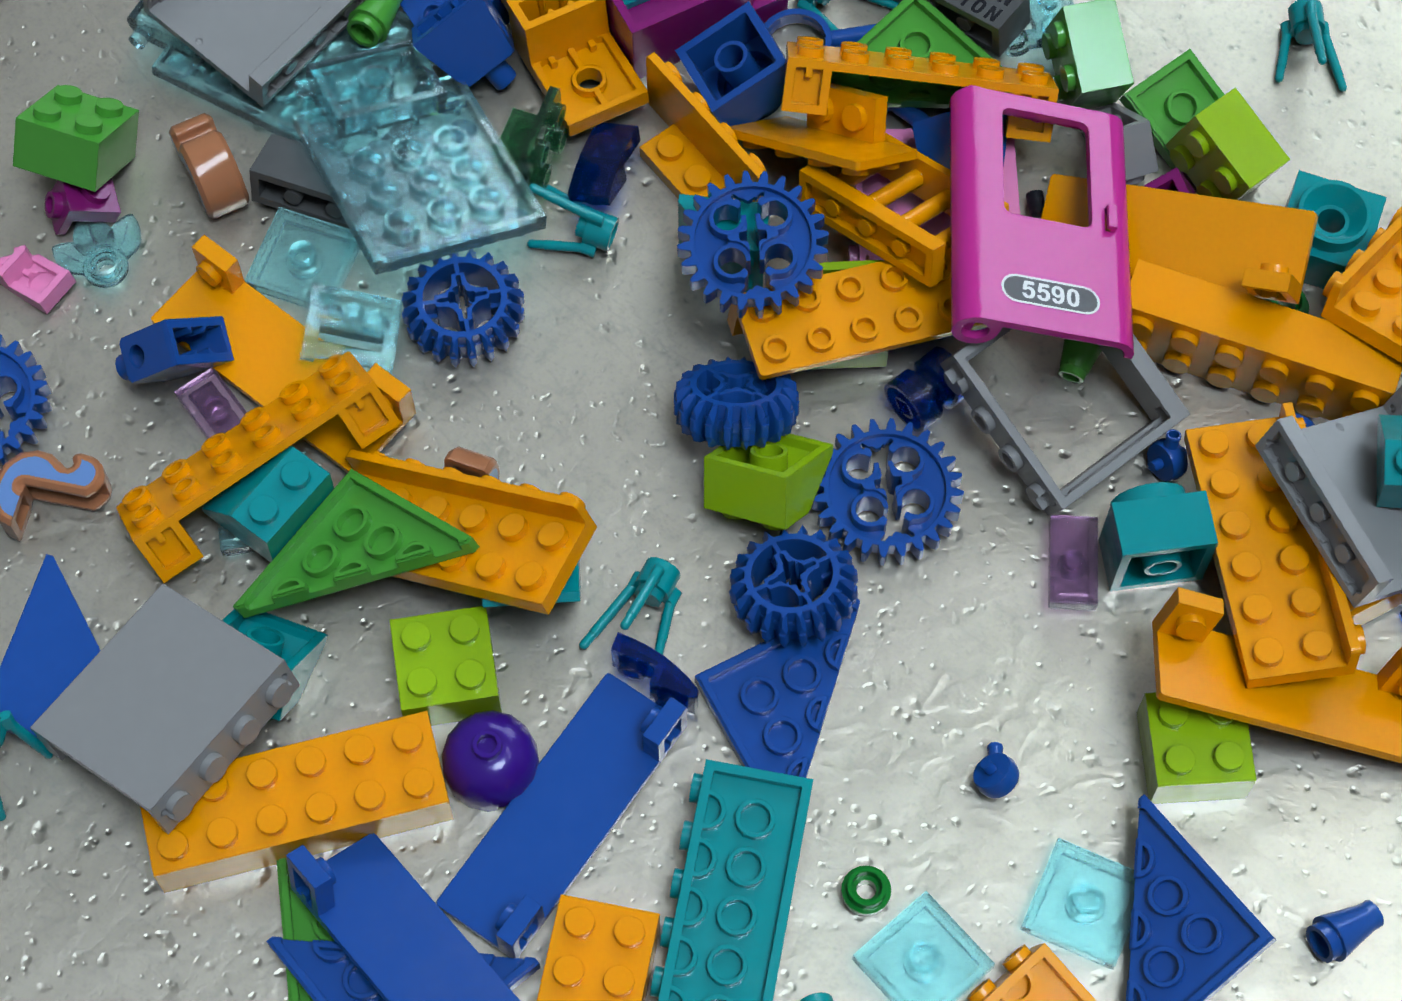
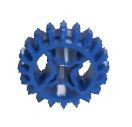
[402,247,525,368]
[674,357,799,450]
[729,525,858,648]

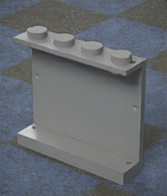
[143,0,364,107]
[1255,385,1402,608]
[30,584,300,834]

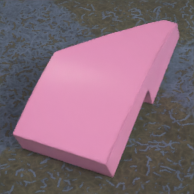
[0,245,76,314]

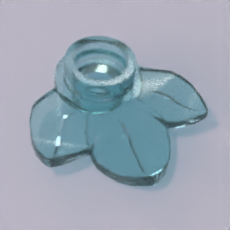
[52,214,142,288]

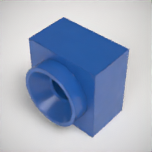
[675,1,787,126]

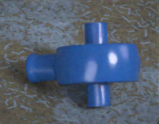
[1147,429,1188,482]
[973,742,1019,799]

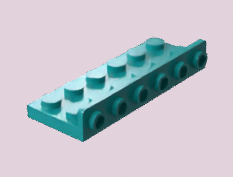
[650,759,814,1001]

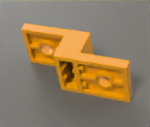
[501,0,649,137]

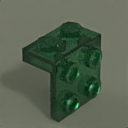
[481,86,568,205]

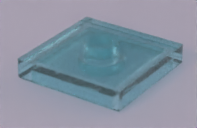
[244,207,364,315]
[1020,838,1135,970]
[852,891,995,1001]

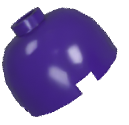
[442,710,539,812]

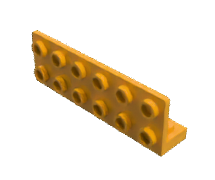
[781,36,1059,143]
[1041,174,1318,304]
[151,235,416,473]
[727,248,987,380]
[116,351,401,583]
[1152,587,1402,763]

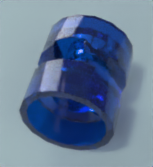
[884,346,964,433]

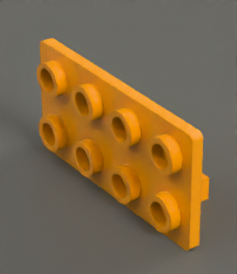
[639,52,766,202]
[730,83,917,176]

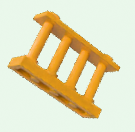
[799,133,1009,288]

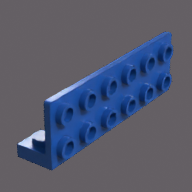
[436,673,687,958]
[286,833,520,1001]

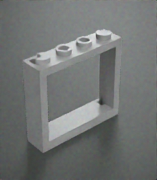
[940,327,1190,515]

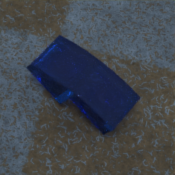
[568,122,641,206]
[611,632,698,714]

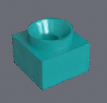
[1286,170,1387,289]
[1098,482,1218,592]

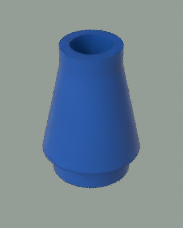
[1306,900,1384,963]

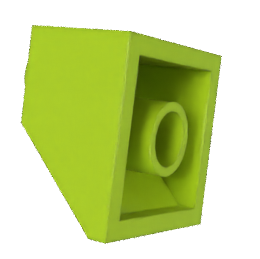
[704,434,833,531]

